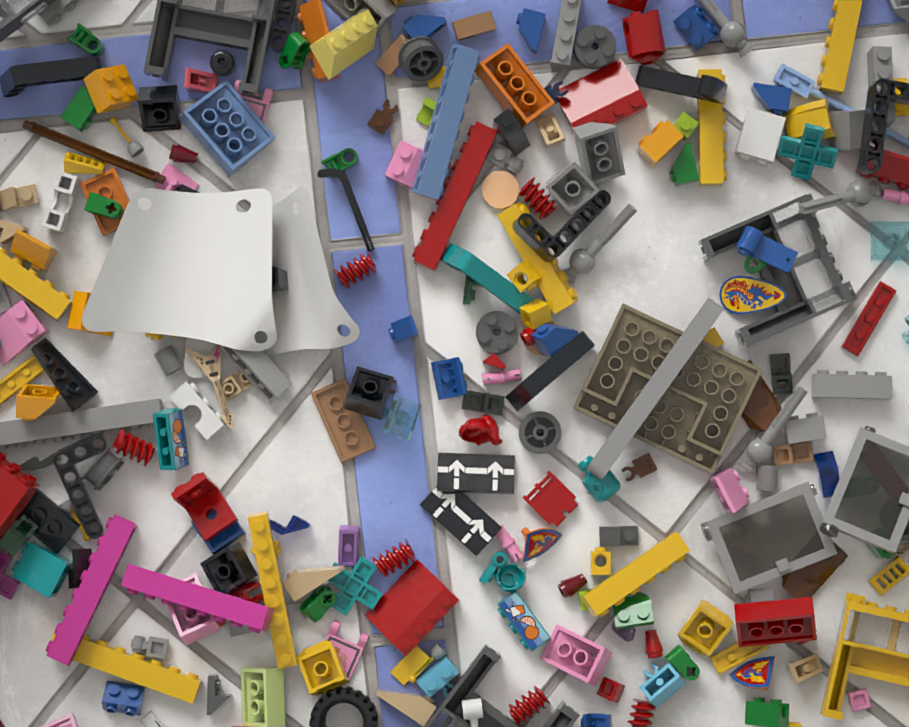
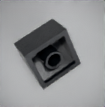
[138,85,181,132]
[344,366,394,420]
[200,542,258,594]

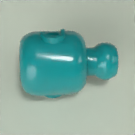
[578,455,621,503]

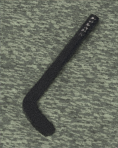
[317,168,375,252]

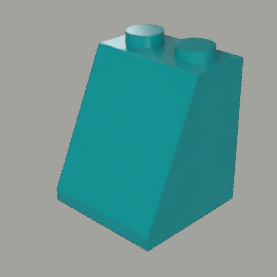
[12,541,73,598]

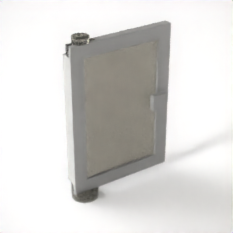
[819,426,909,555]
[700,481,837,594]

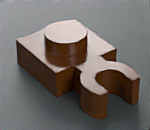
[367,99,398,136]
[621,453,658,481]

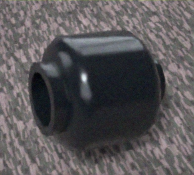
[210,50,236,77]

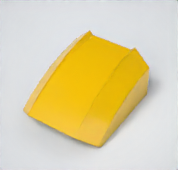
[784,99,836,141]
[677,600,733,657]
[297,640,349,696]

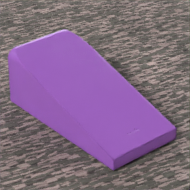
[338,525,359,567]

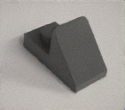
[599,526,639,546]
[207,674,232,715]

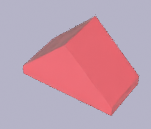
[184,68,218,93]

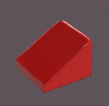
[482,353,506,370]
[597,677,625,703]

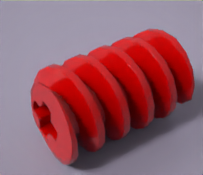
[518,177,559,220]
[333,250,377,289]
[112,430,156,467]
[372,539,416,577]
[509,686,551,727]
[627,699,656,727]

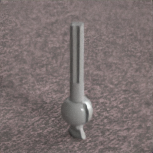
[698,0,755,58]
[798,180,882,215]
[561,203,637,284]
[738,386,808,474]

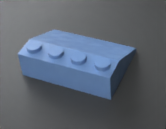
[180,80,276,177]

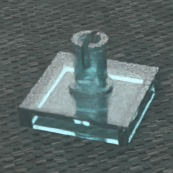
[870,221,909,260]
[382,395,421,441]

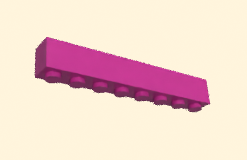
[45,514,137,666]
[121,564,274,634]

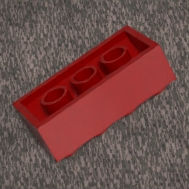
[855,145,909,190]
[734,597,817,647]

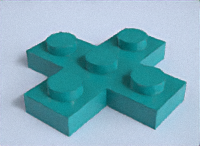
[777,123,839,180]
[328,556,383,616]

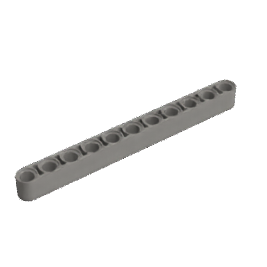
[586,297,724,480]

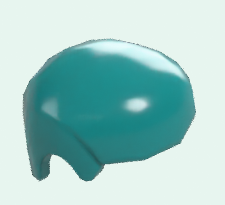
[495,563,526,592]

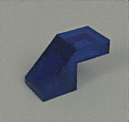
[814,451,840,498]
[270,515,311,535]

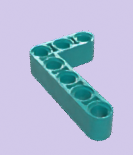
[440,244,534,315]

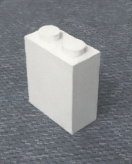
[734,107,786,166]

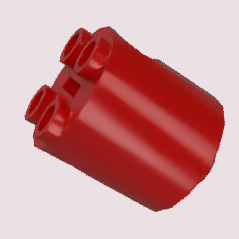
[622,10,666,65]

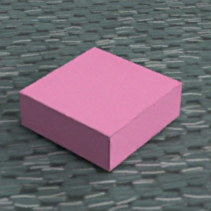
[847,688,871,712]

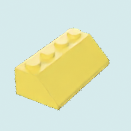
[310,9,378,80]

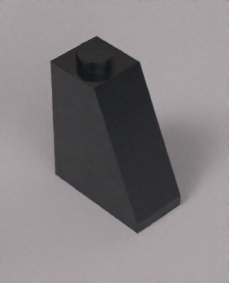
[493,108,531,156]

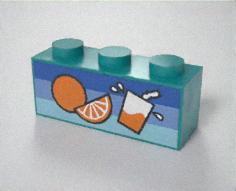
[153,408,189,470]
[497,591,551,651]

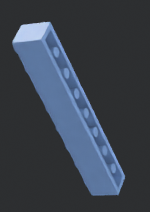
[411,44,480,199]

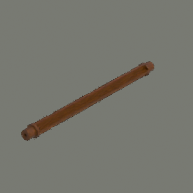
[22,120,166,184]

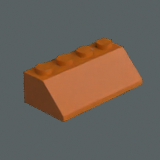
[297,0,341,83]
[474,43,555,129]

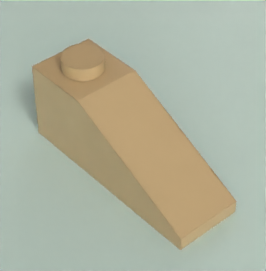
[282,565,346,602]
[376,689,437,727]

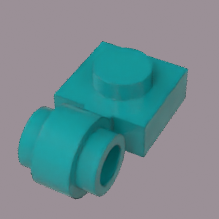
[479,551,508,584]

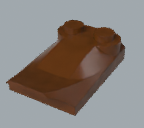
[741,360,782,432]
[782,531,848,598]

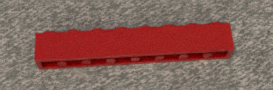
[412,122,498,272]

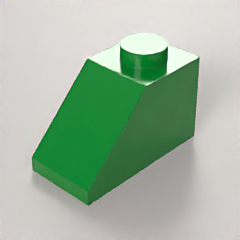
[669,142,699,187]

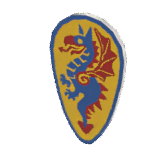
[719,276,787,314]

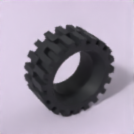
[309,687,378,727]

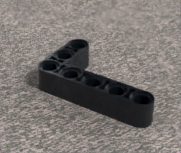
[270,0,298,53]
[0,56,102,97]
[635,65,728,104]
[858,79,909,175]
[512,190,611,262]
[505,331,595,412]
[53,433,107,539]

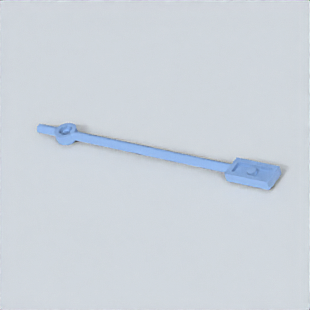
[773,63,909,148]

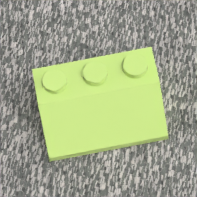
[241,667,285,727]

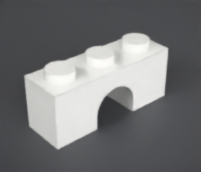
[41,171,81,234]
[169,382,226,440]

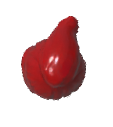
[459,415,503,446]

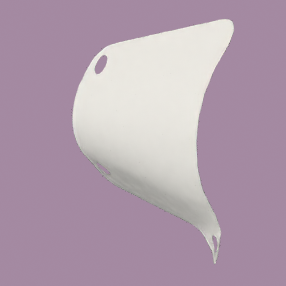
[183,186,360,378]
[82,188,277,351]

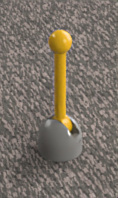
[110,117,144,158]
[59,499,91,542]
[409,643,448,683]

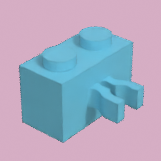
[417,655,459,698]
[639,663,687,708]

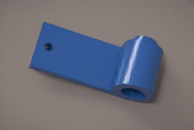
[736,226,798,273]

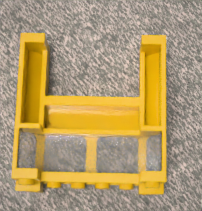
[820,593,909,720]

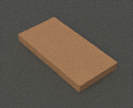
[311,378,376,463]

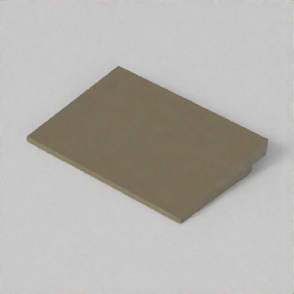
[573,304,763,474]

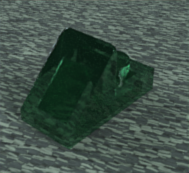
[463,275,483,306]
[0,514,39,557]

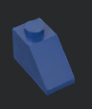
[516,8,546,54]
[403,14,447,39]
[751,83,792,116]
[388,315,419,343]
[531,324,579,357]

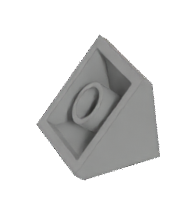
[829,109,865,150]

